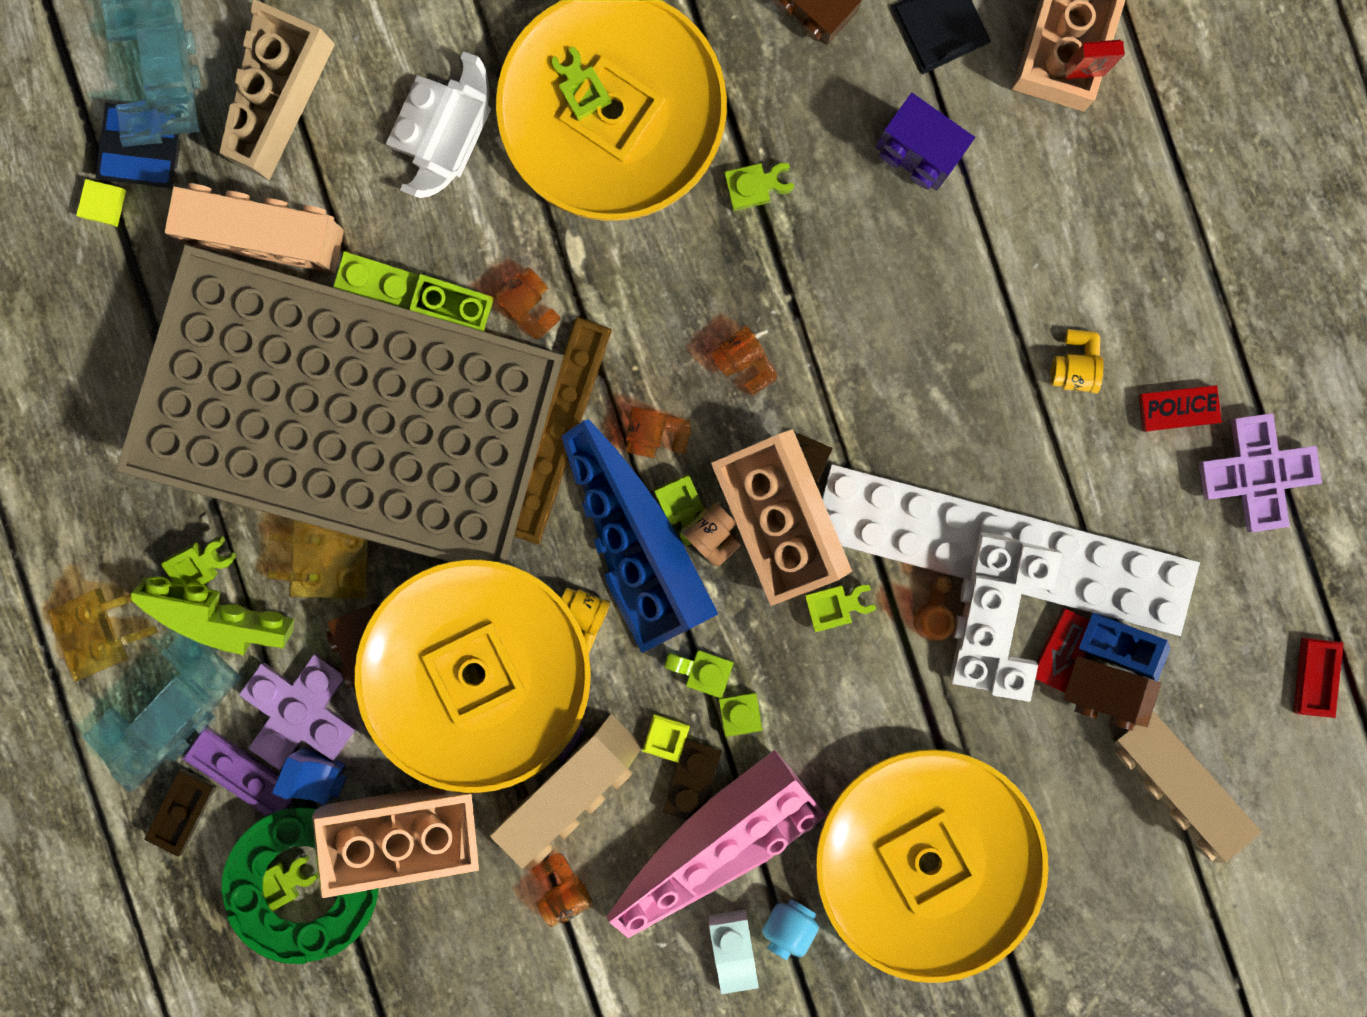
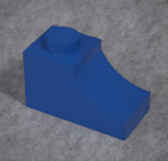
[1079,613,1170,682]
[272,747,347,805]

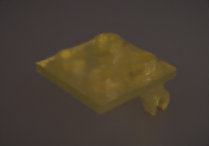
[267,520,368,598]
[47,587,158,682]

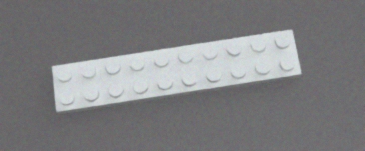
[822,465,1200,636]

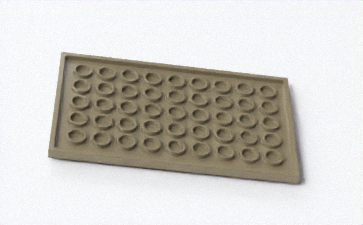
[116,245,564,564]

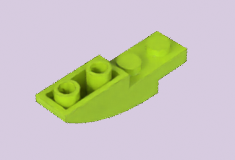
[333,251,494,332]
[131,576,294,655]

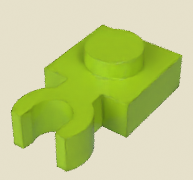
[552,47,612,121]
[724,163,795,212]
[653,473,704,546]
[161,536,236,585]
[804,584,876,633]
[263,855,318,911]

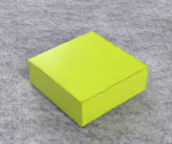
[76,179,126,227]
[642,714,690,762]

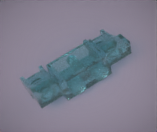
[101,0,202,147]
[82,634,242,793]

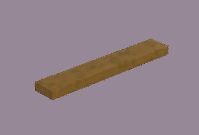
[514,317,612,545]

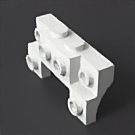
[950,532,1062,702]

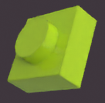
[719,692,763,737]

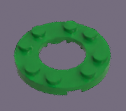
[221,806,379,964]

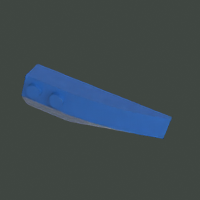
[561,419,718,653]

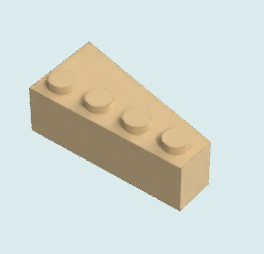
[219,0,335,180]
[1115,711,1262,863]
[490,713,643,869]

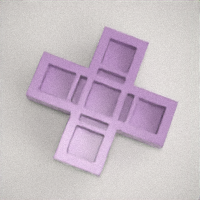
[1198,413,1322,532]
[239,654,357,770]

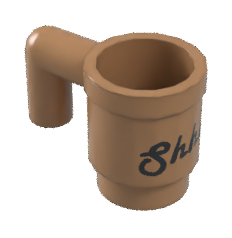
[680,502,741,566]

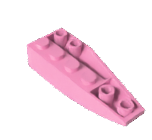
[607,750,827,938]

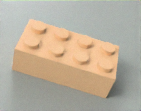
[1012,0,1125,112]
[165,183,344,274]
[711,429,852,606]

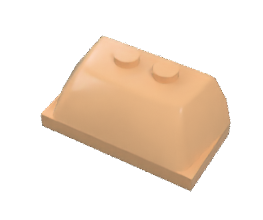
[312,787,479,898]

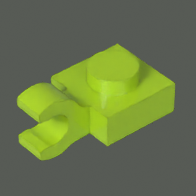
[664,649,734,699]

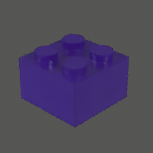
[875,92,976,191]

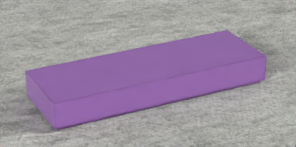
[182,726,295,816]

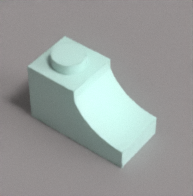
[708,909,759,994]

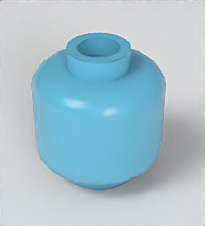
[762,899,819,960]

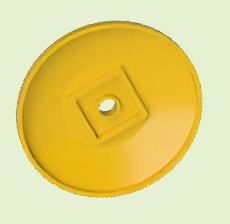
[496,0,727,221]
[355,559,591,793]
[816,749,1049,983]

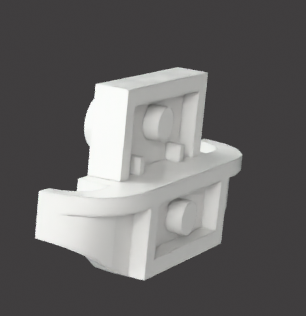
[386,51,491,198]

